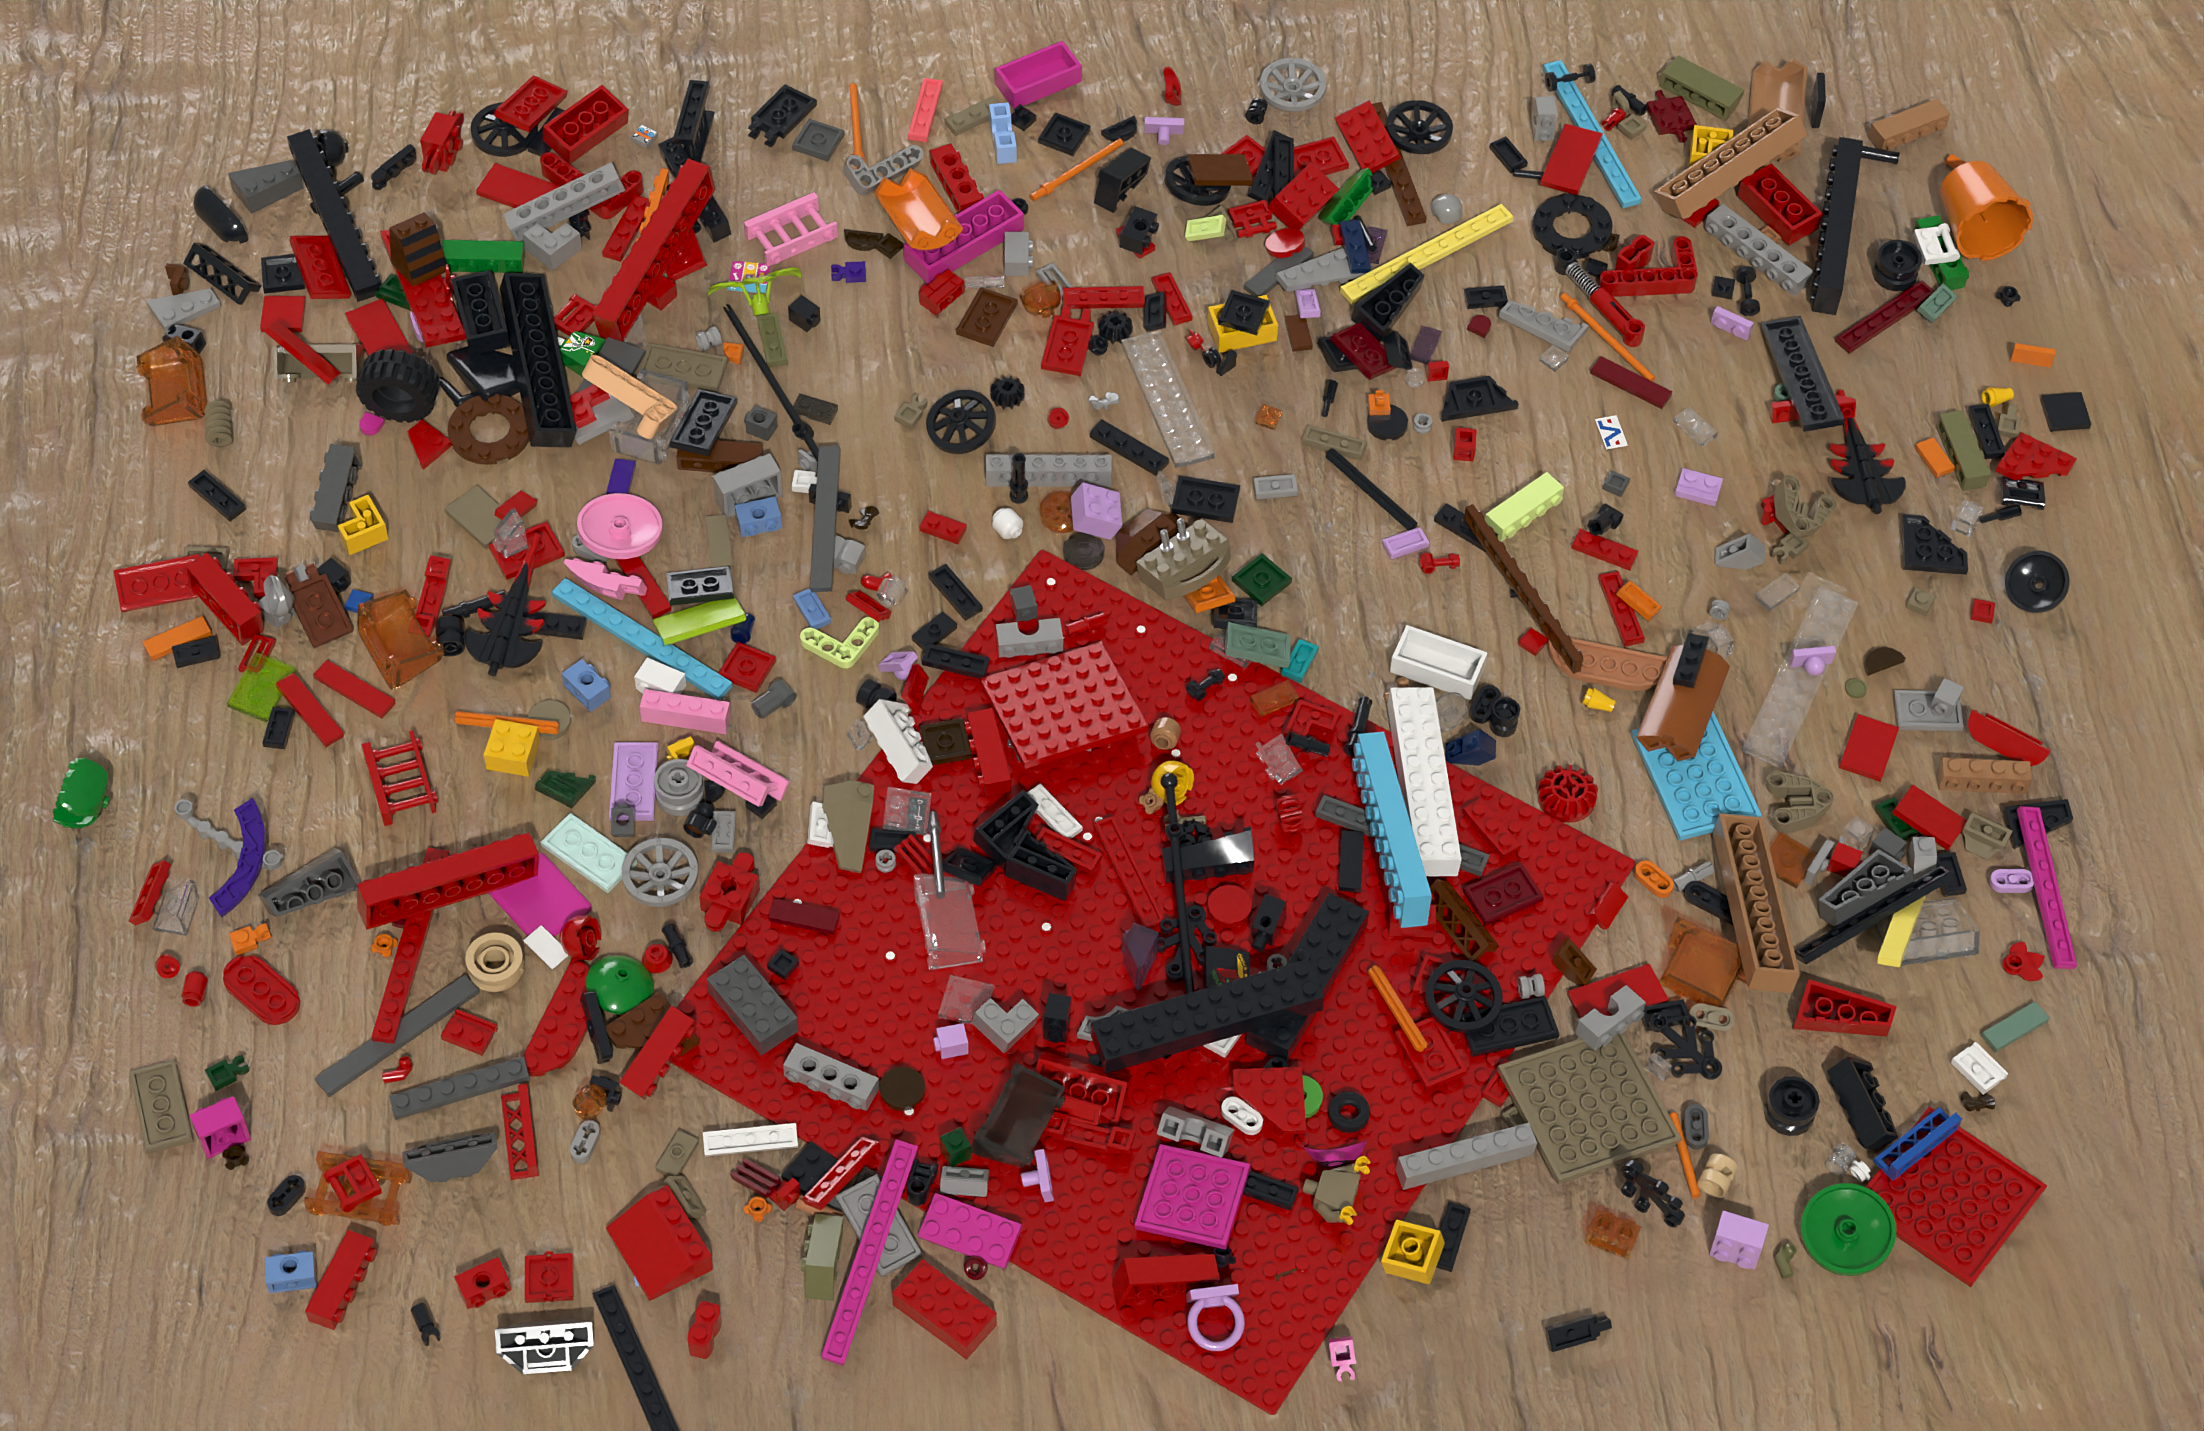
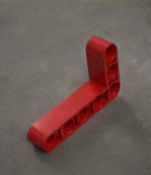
[540,152,644,219]
[1599,236,1698,297]

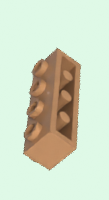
[1868,98,1950,150]
[1937,757,2032,794]

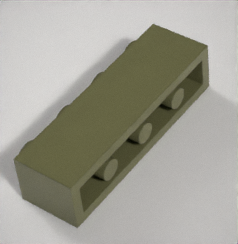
[1936,410,1991,491]

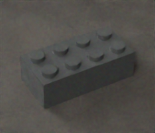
[707,955,799,1056]

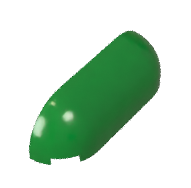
[1319,168,1373,225]

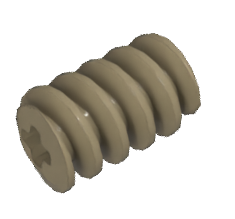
[204,400,232,447]

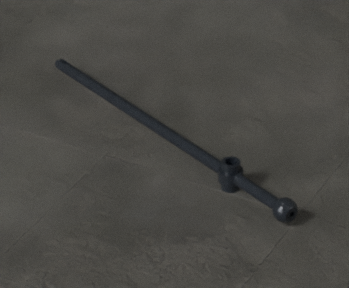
[723,304,819,470]
[1160,773,1194,994]

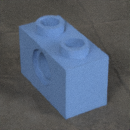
[734,496,782,537]
[561,659,611,712]
[265,1251,318,1294]

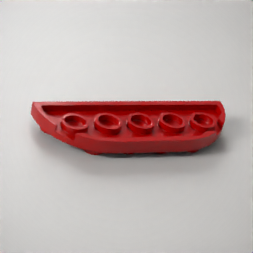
[523,958,590,1076]

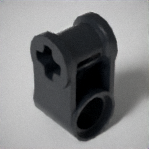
[907,1158,939,1206]

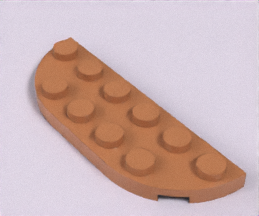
[1548,638,1668,691]

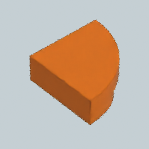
[723,342,744,365]

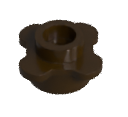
[222,1145,249,1170]

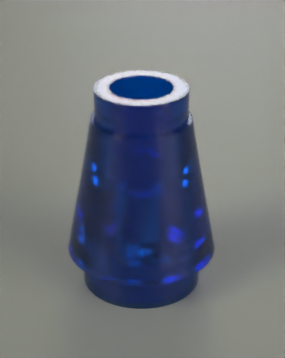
[730,613,755,644]

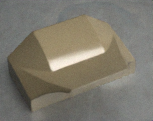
[1962,812,2012,860]

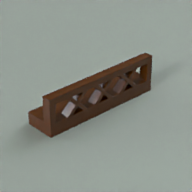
[1430,879,1500,962]

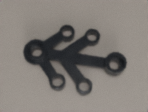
[1153,905,1217,982]
[1649,1012,1722,1080]
[1621,1160,1685,1228]

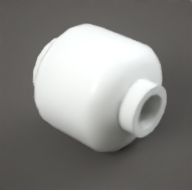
[992,508,1023,539]

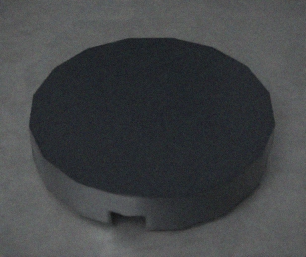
[1367,405,1408,441]

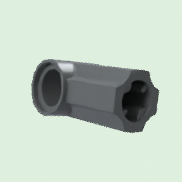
[751,679,797,719]

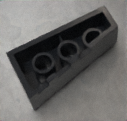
[1351,262,1425,343]

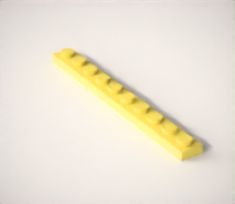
[1340,204,1513,305]

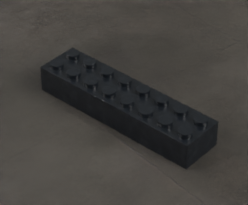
[1246,893,1369,1062]

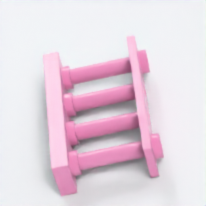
[744,192,838,267]
[686,741,790,807]

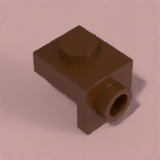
[165,263,189,295]

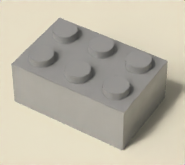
[713,453,783,518]

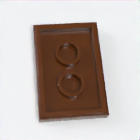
[1187,154,1253,186]
[956,287,1018,347]

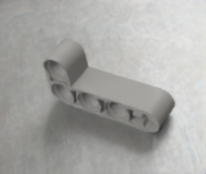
[843,145,924,195]

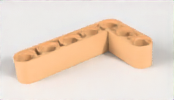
[582,355,677,439]

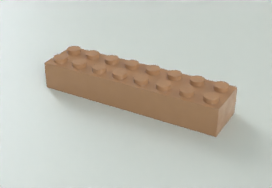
[1654,107,1807,219]

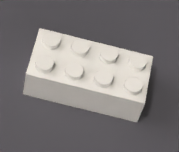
[1390,625,1488,700]

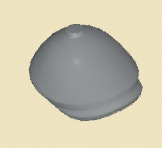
[264,575,295,617]

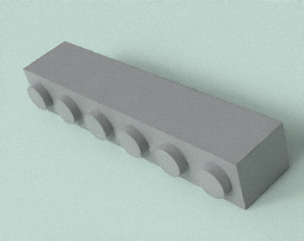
[1395,1123,1537,1190]

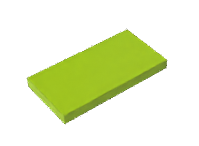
[652,596,746,645]

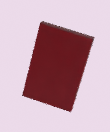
[1330,322,1397,380]
[1463,863,1544,926]

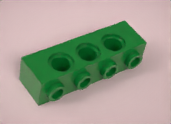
[1913,215,1969,290]

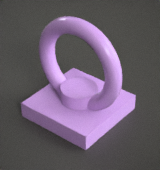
[1186,1284,1245,1351]

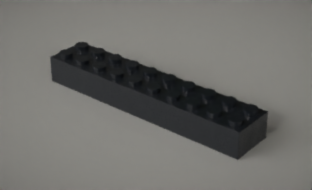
[1809,137,1863,315]
[500,273,577,447]
[1091,959,1324,1074]

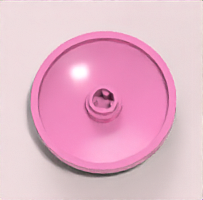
[577,493,662,559]

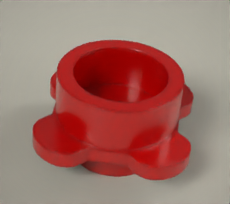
[1186,330,1204,351]

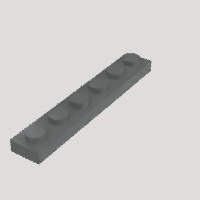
[389,1057,530,1120]

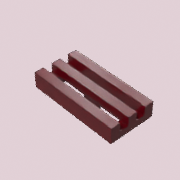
[730,1158,782,1198]

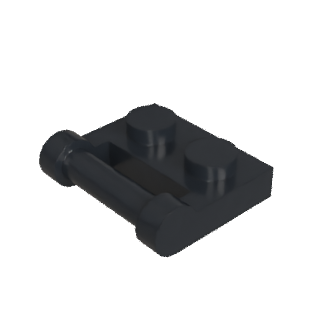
[2000,477,2045,510]

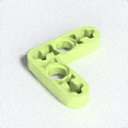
[800,617,879,668]

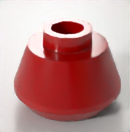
[642,944,673,973]

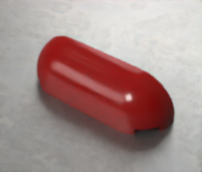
[1968,710,2051,766]

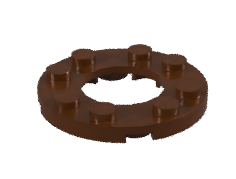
[448,394,529,465]

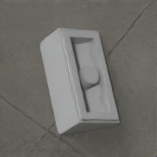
[940,1166,989,1197]

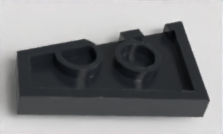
[2003,799,2073,849]

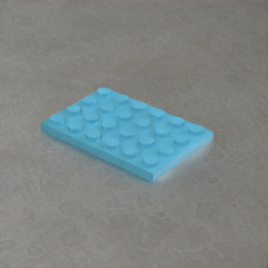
[1631,711,1762,841]

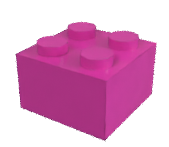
[189,1096,251,1159]

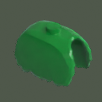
[53,758,110,829]

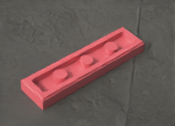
[908,78,943,142]

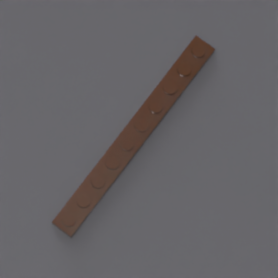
[1464,504,1583,674]

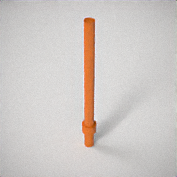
[849,83,865,169]
[1029,138,1124,202]

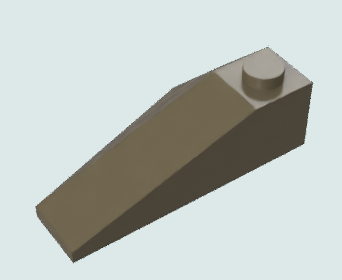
[822,780,874,873]

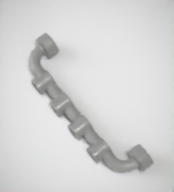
[174,799,282,871]

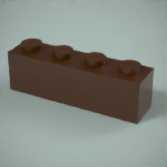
[676,440,764,473]

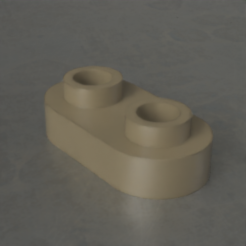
[1689,1003,1735,1031]

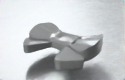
[1088,392,1119,410]

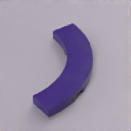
[209,798,266,917]

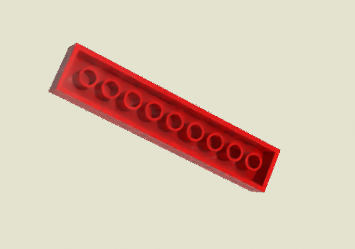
[592,159,716,342]

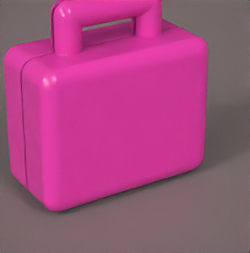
[488,853,592,937]

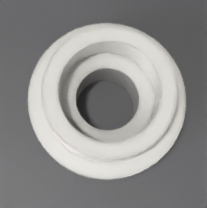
[1849,1160,1871,1183]

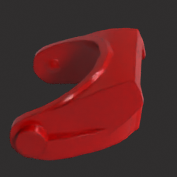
[1163,67,1182,106]

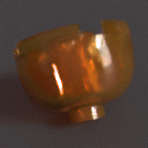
[1020,281,1061,318]

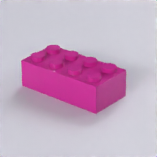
[995,41,1082,109]

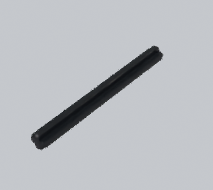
[1326,448,1418,531]

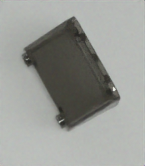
[971,1063,1066,1168]

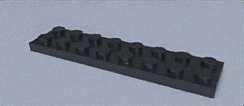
[1761,316,1845,432]

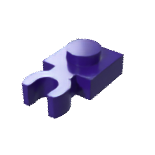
[831,261,866,283]

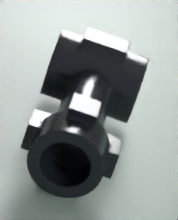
[1186,668,1225,701]

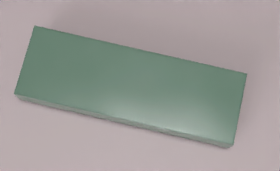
[1981,1001,2050,1053]

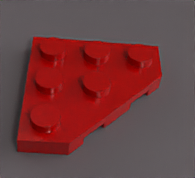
[1996,432,2077,480]
[1232,1067,1307,1135]

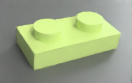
[1185,215,1226,241]

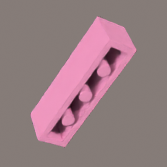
[640,689,731,734]

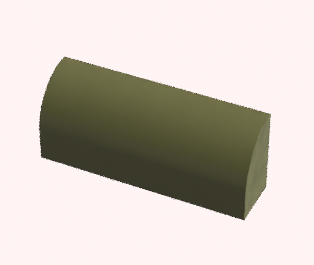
[1659,55,1745,121]

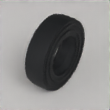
[1328,1091,1370,1133]

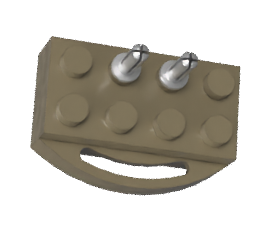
[1136,518,1231,601]

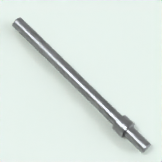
[928,811,945,899]

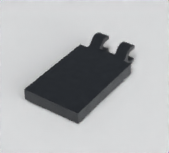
[748,84,817,147]

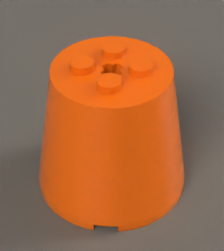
[1940,161,2033,261]

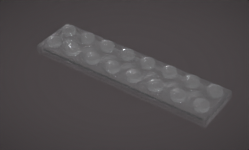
[1121,330,1215,468]

